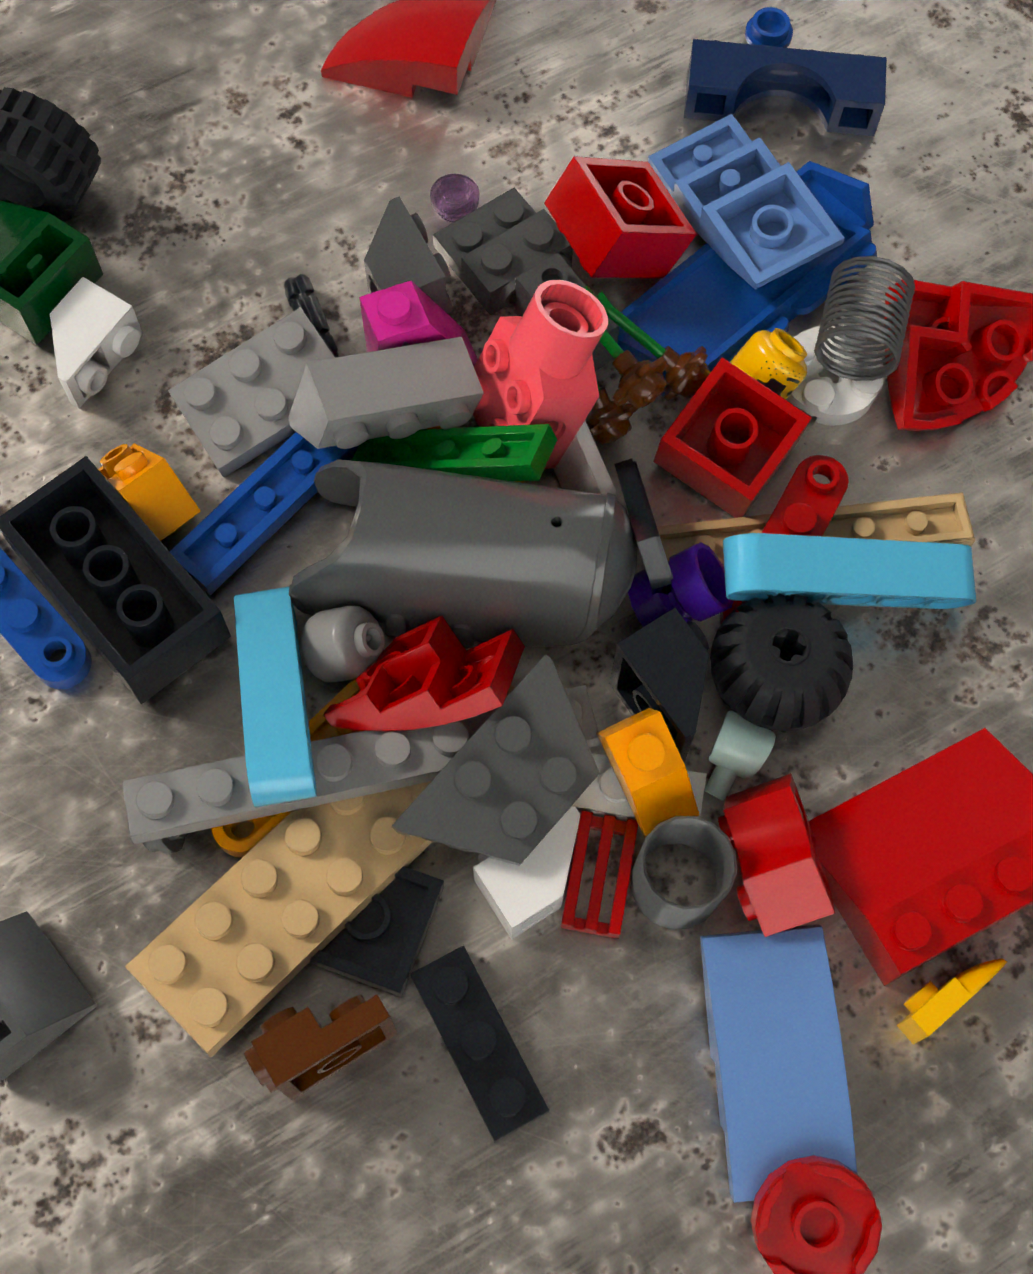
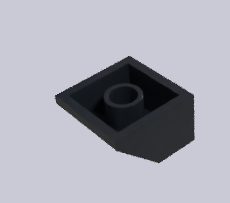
[609,608,709,762]

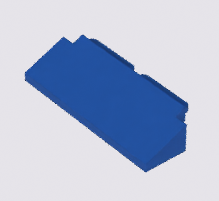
[617,161,877,397]

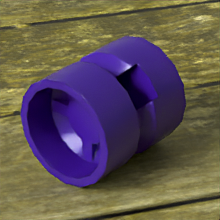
[628,542,734,627]

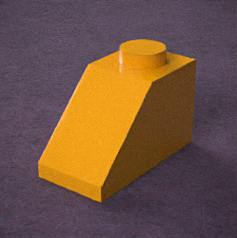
[596,708,699,838]

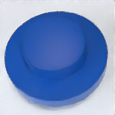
[745,7,793,48]

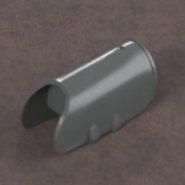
[289,459,637,648]

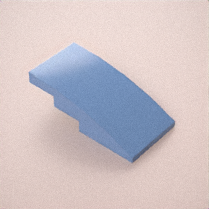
[648,114,844,290]
[700,924,858,1203]

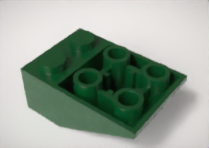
[0,201,104,345]

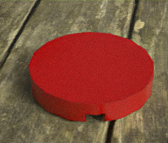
[751,1155,882,1274]

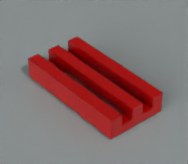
[561,810,638,939]

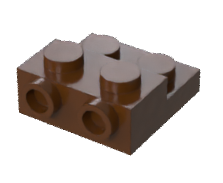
[244,995,397,1100]

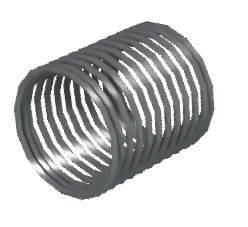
[814,256,915,381]
[630,816,737,929]

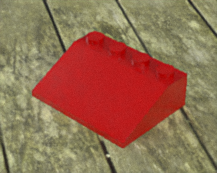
[809,728,1033,986]

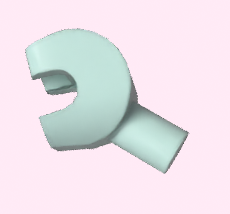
[704,711,776,801]

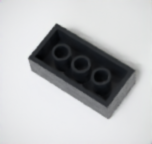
[0,456,231,705]

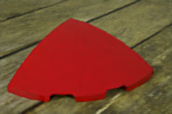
[321,0,496,97]
[884,279,1033,431]

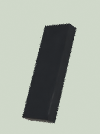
[614,458,673,590]

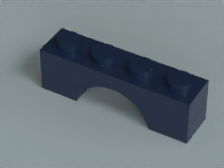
[684,39,887,136]

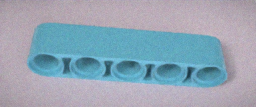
[723,533,976,609]
[234,586,317,808]

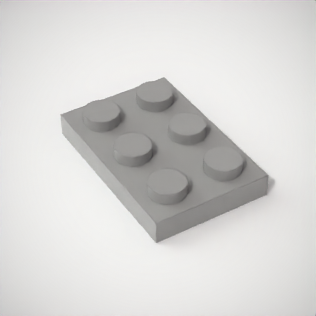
[168,307,335,477]

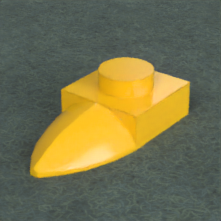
[897,958,1007,1045]

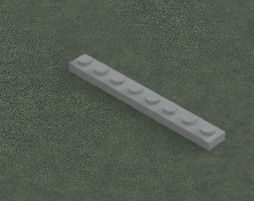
[122,685,600,844]

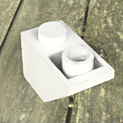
[50,277,143,409]
[473,805,581,940]

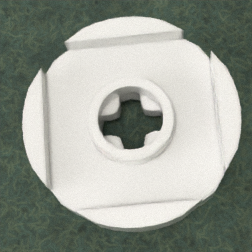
[786,324,884,426]

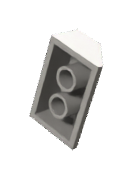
[288,337,484,449]

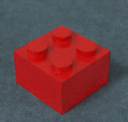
[544,156,697,278]
[653,357,812,518]

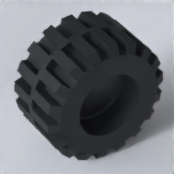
[0,87,101,222]

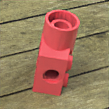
[473,280,608,469]

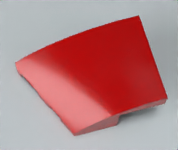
[323,615,525,731]

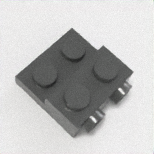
[433,187,573,316]

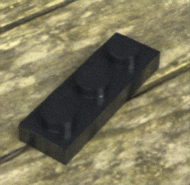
[410,945,550,1143]

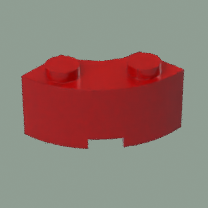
[718,773,835,937]

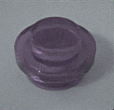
[430,174,480,222]

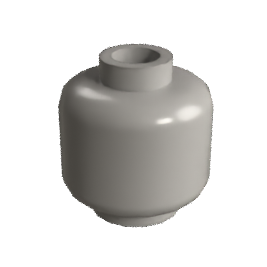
[299,606,385,682]

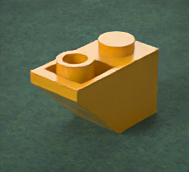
[98,443,201,541]

